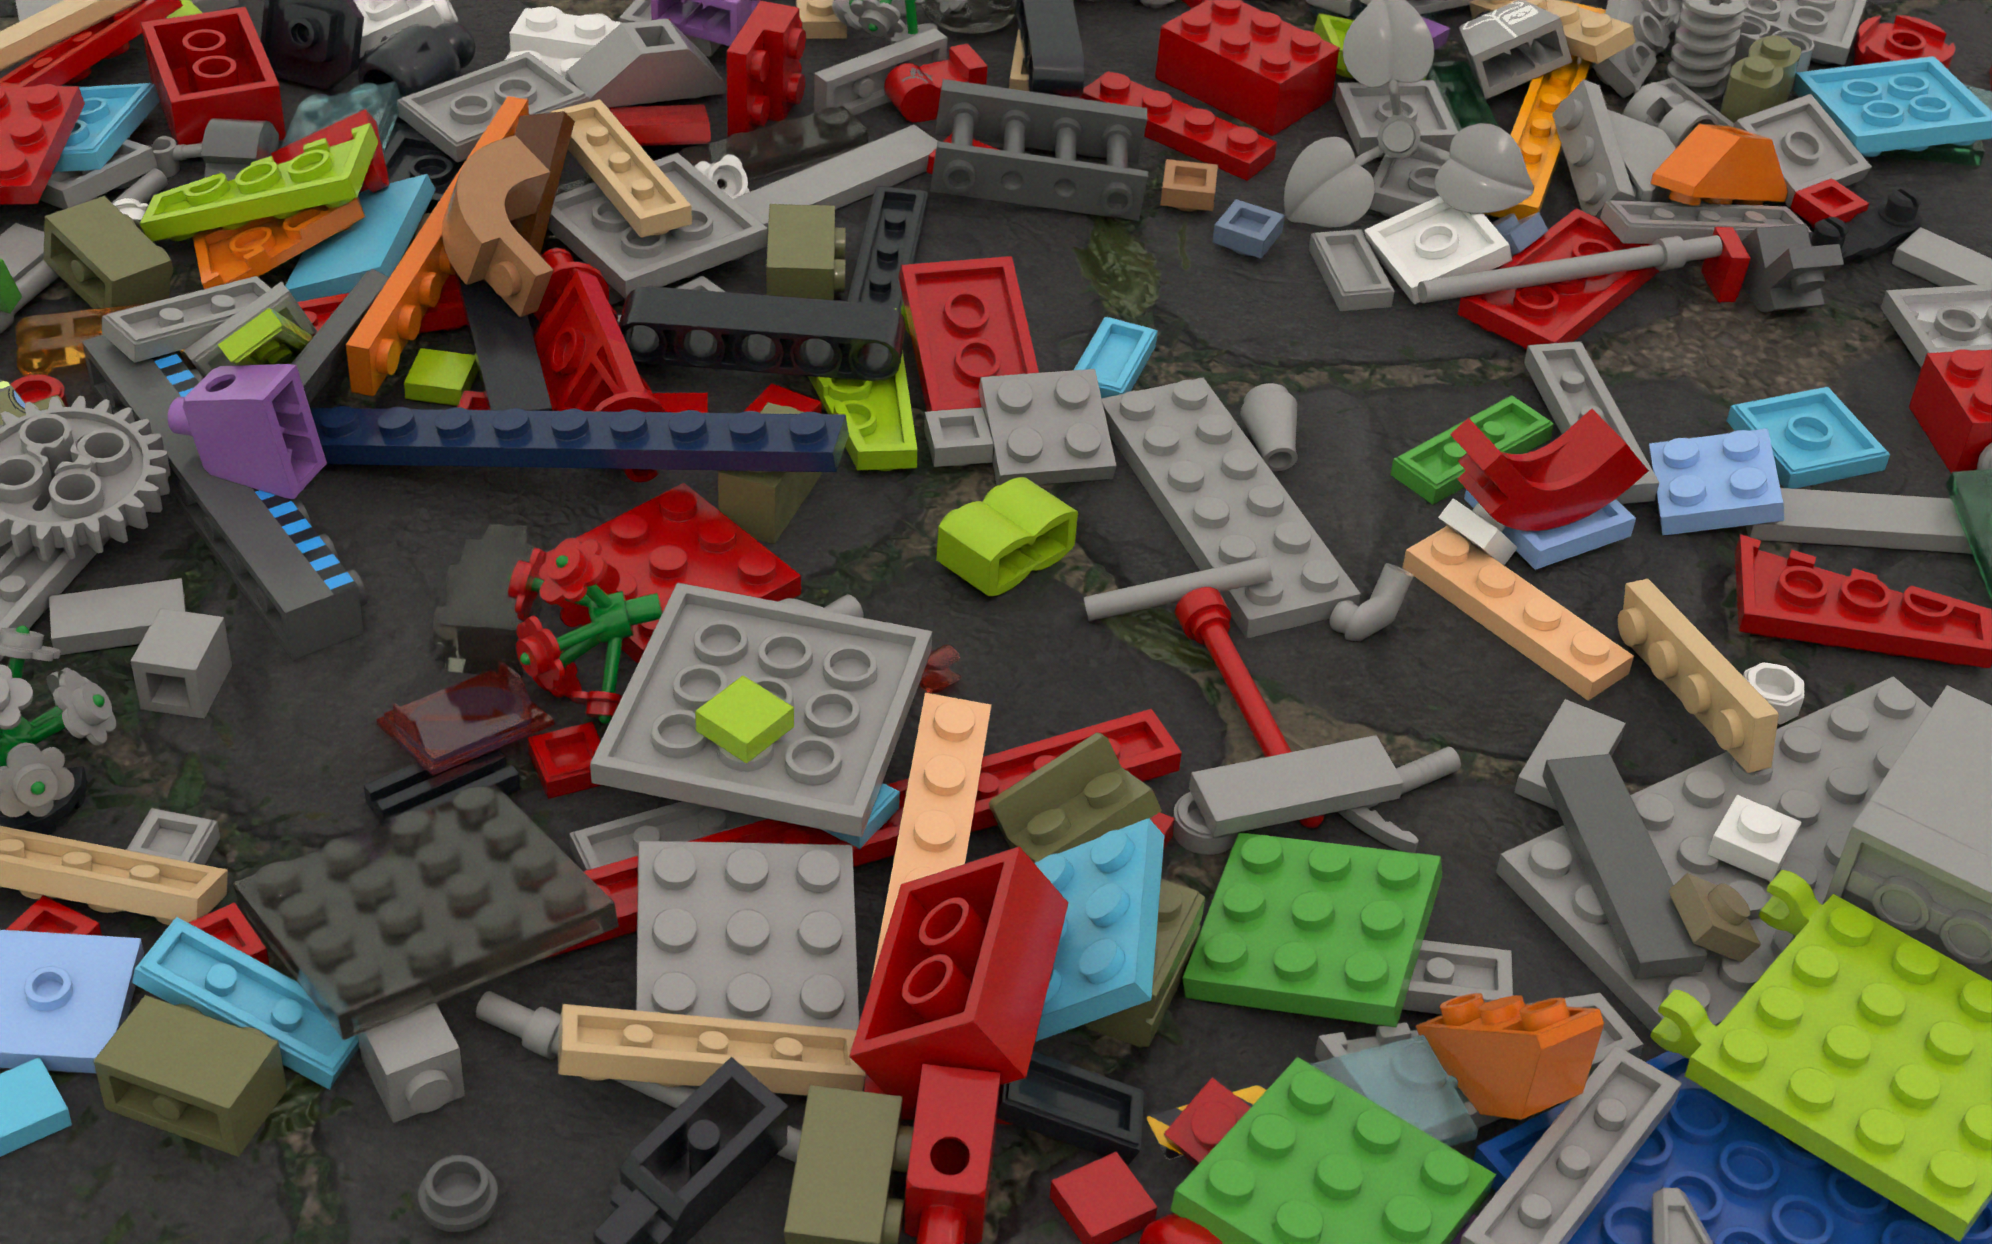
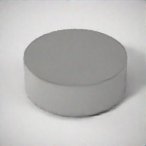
[1173,792,1238,855]

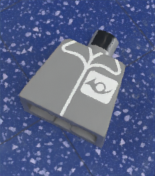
[1459,0,1572,99]

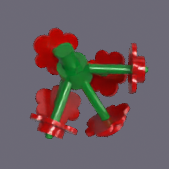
[508,538,663,724]

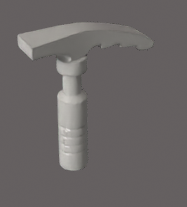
[1338,746,1461,853]

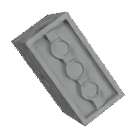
[1822,685,1992,981]

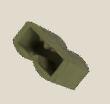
[1720,35,1801,124]

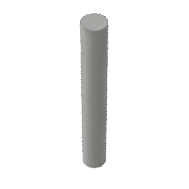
[1084,556,1273,621]

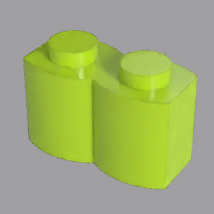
[936,477,1078,596]

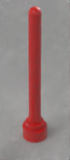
[1175,587,1324,828]

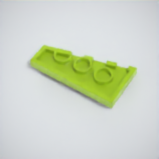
[140,123,378,242]
[808,308,917,471]

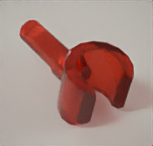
[919,644,962,694]

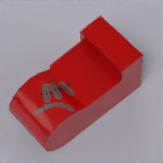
[884,43,988,122]

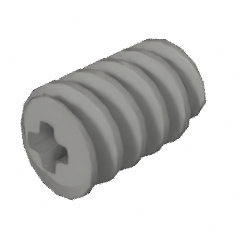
[1667,0,1747,101]

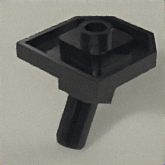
[260,0,364,89]

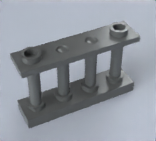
[930,79,1148,221]

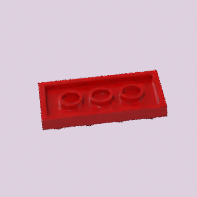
[1457,208,1659,350]

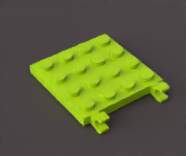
[1650,870,1992,1242]

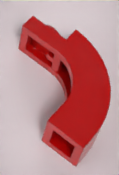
[1450,409,1649,531]

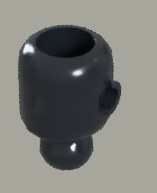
[358,22,476,124]

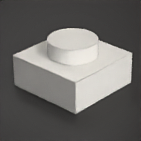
[1438,498,1517,565]
[1708,795,1802,882]

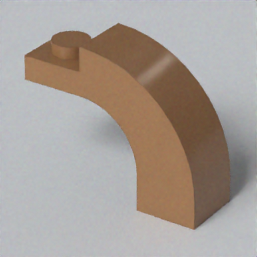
[442,135,553,317]

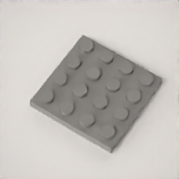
[590,583,932,837]

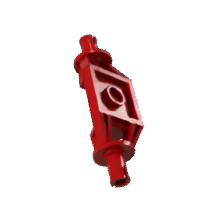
[533,248,666,483]

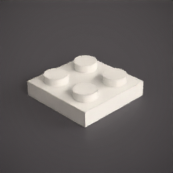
[1364,196,1512,304]

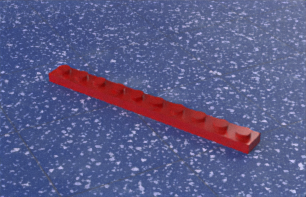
[516,709,1182,960]

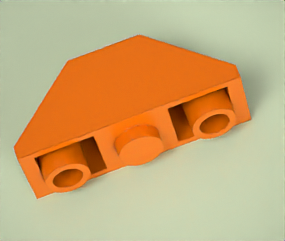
[1650,124,1788,206]
[1416,993,1604,1120]

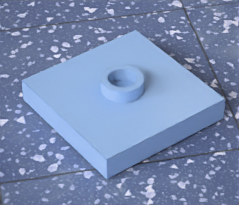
[0,930,144,1073]

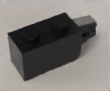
[593,1056,788,1244]

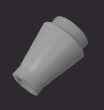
[1240,383,1298,471]

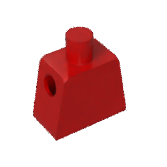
[905,1064,1001,1244]

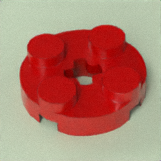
[1853,15,1955,70]

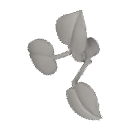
[1284,0,1534,228]

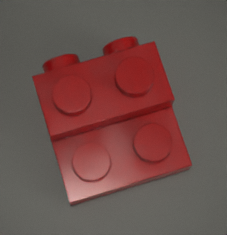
[727,0,806,145]

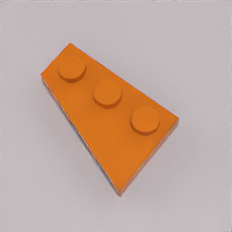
[193,196,365,289]

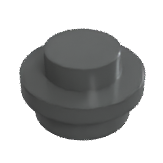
[418,1155,498,1232]

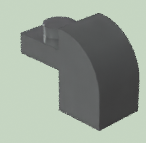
[201,118,279,181]
[1741,224,1844,313]

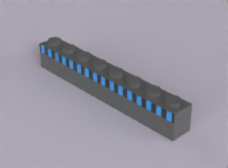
[82,335,367,661]

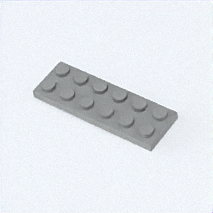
[1102,378,1361,639]

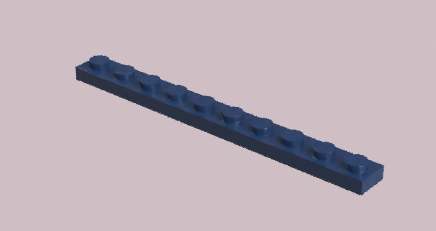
[310,406,849,472]

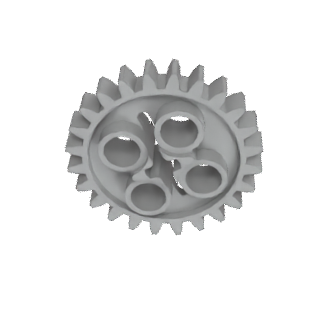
[0,396,171,560]

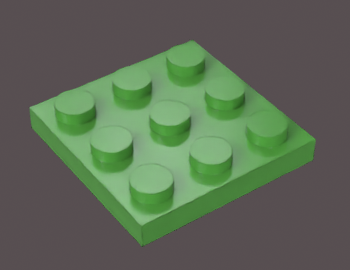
[1183,832,1442,1027]
[1170,1057,1496,1244]

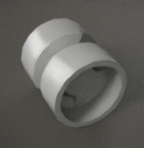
[1622,82,1718,148]

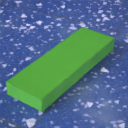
[1390,395,1554,505]

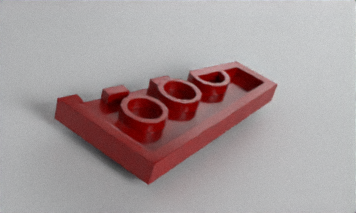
[1735,534,1992,668]

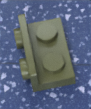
[989,733,1162,863]

